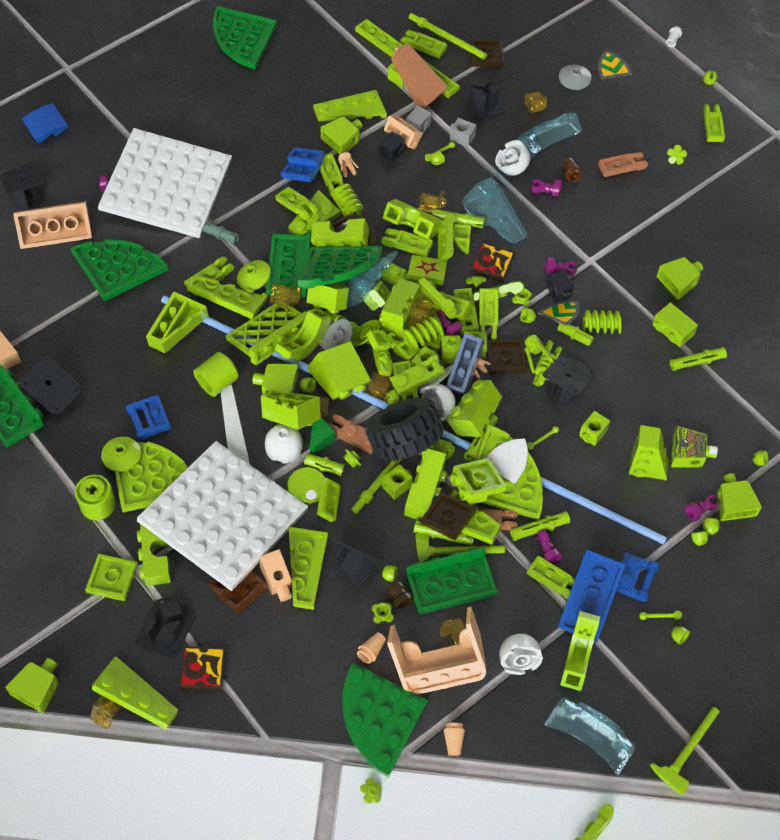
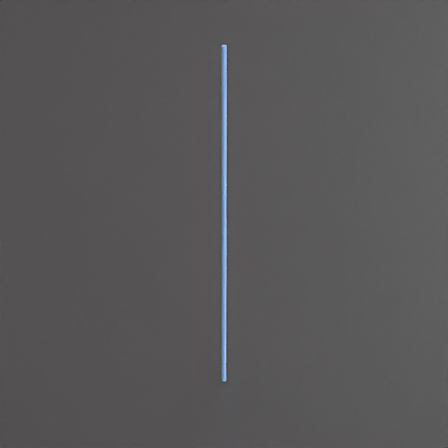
[161,296,667,544]

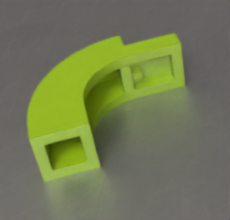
[275,308,333,362]
[560,611,600,691]

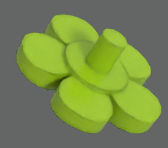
[667,145,687,165]
[466,276,486,287]
[360,778,382,804]

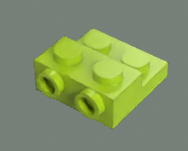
[450,458,507,505]

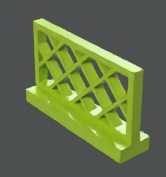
[226,300,307,365]

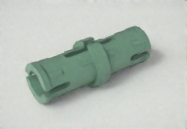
[203,221,239,245]

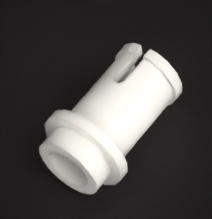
[666,26,682,47]

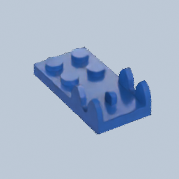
[557,550,625,643]

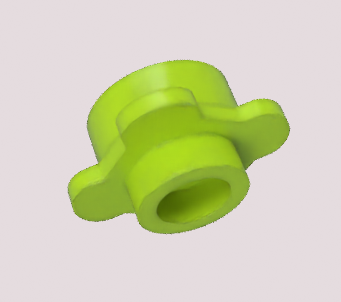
[512,288,532,306]
[343,449,361,468]
[372,603,394,624]

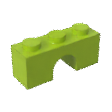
[382,199,442,240]
[311,218,369,247]
[137,524,171,586]

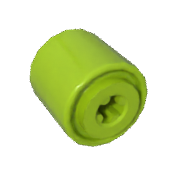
[193,352,239,397]
[75,474,116,521]

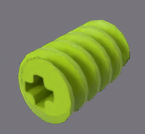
[331,184,364,217]
[582,310,622,334]
[402,315,444,349]

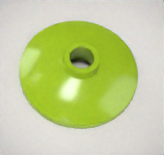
[237,260,271,290]
[351,320,381,347]
[101,437,141,472]

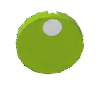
[287,467,325,505]

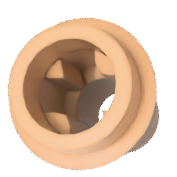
[357,632,386,664]
[443,723,465,756]

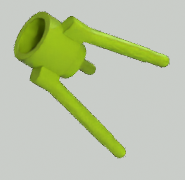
[524,335,553,373]

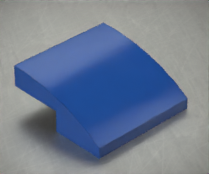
[22,103,69,144]
[280,147,325,182]

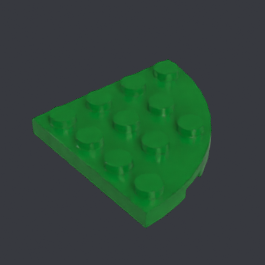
[213,6,277,70]
[70,239,168,302]
[298,246,382,289]
[342,663,428,778]

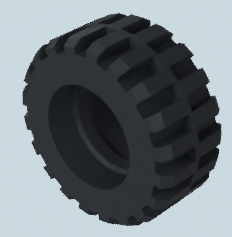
[365,397,444,461]

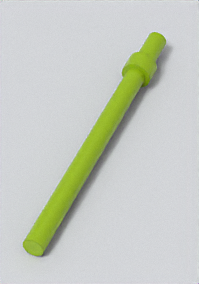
[408,13,487,60]
[351,459,402,514]

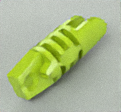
[532,340,563,387]
[372,347,392,376]

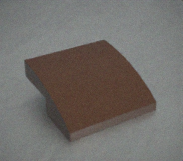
[208,570,268,614]

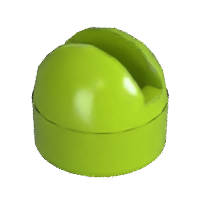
[703,70,717,85]
[430,150,445,166]
[520,308,536,323]
[300,377,316,393]
[385,389,401,405]
[753,451,768,466]
[703,518,720,535]
[691,531,708,546]
[382,565,398,582]
[671,626,690,644]

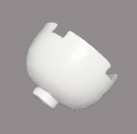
[495,140,530,176]
[420,384,455,421]
[264,424,303,463]
[499,634,543,675]

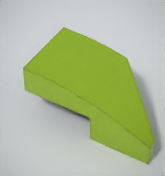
[453,224,471,254]

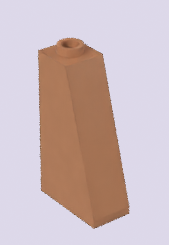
[391,43,448,109]

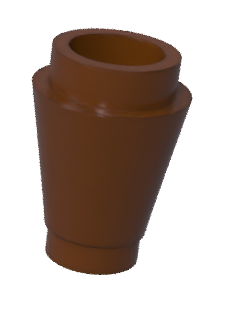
[563,158,582,182]

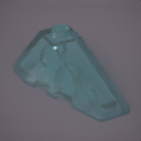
[461,176,528,244]
[338,250,398,308]

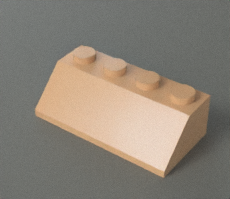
[13,201,92,249]

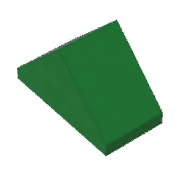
[310,418,335,455]

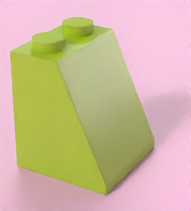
[307,341,371,400]

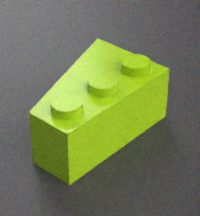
[379,278,420,338]
[146,292,208,353]
[446,380,502,437]
[261,391,321,430]
[629,425,669,480]
[404,449,447,520]

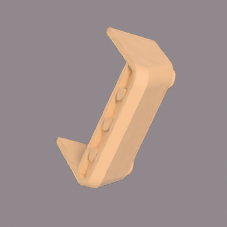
[387,607,486,695]

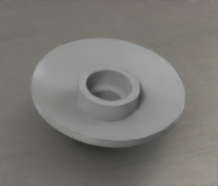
[559,65,591,90]
[323,319,352,350]

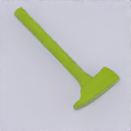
[415,533,505,563]
[650,707,720,795]

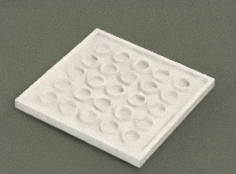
[98,128,232,238]
[137,441,308,591]

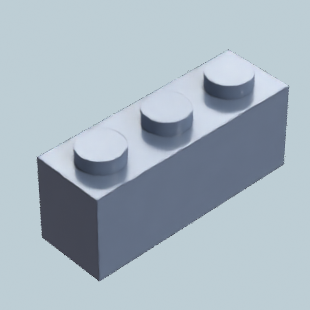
[446,333,485,395]

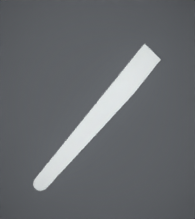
[221,385,250,465]

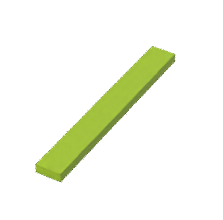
[355,19,460,98]

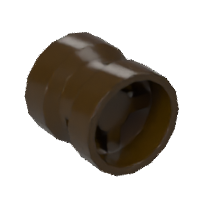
[386,581,414,610]

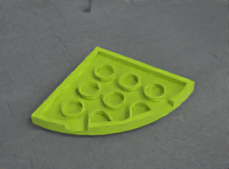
[476,425,543,520]
[115,442,188,513]

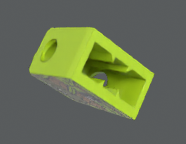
[671,426,718,468]

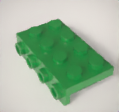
[266,230,314,297]
[0,365,44,448]
[406,547,497,615]

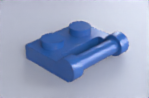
[126,395,171,441]
[616,552,660,602]

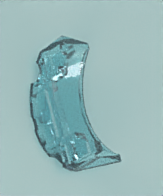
[515,113,582,159]
[544,697,636,775]

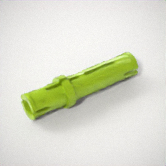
[432,208,485,229]
[670,347,727,371]
[464,414,498,462]
[510,511,570,541]
[414,520,474,546]

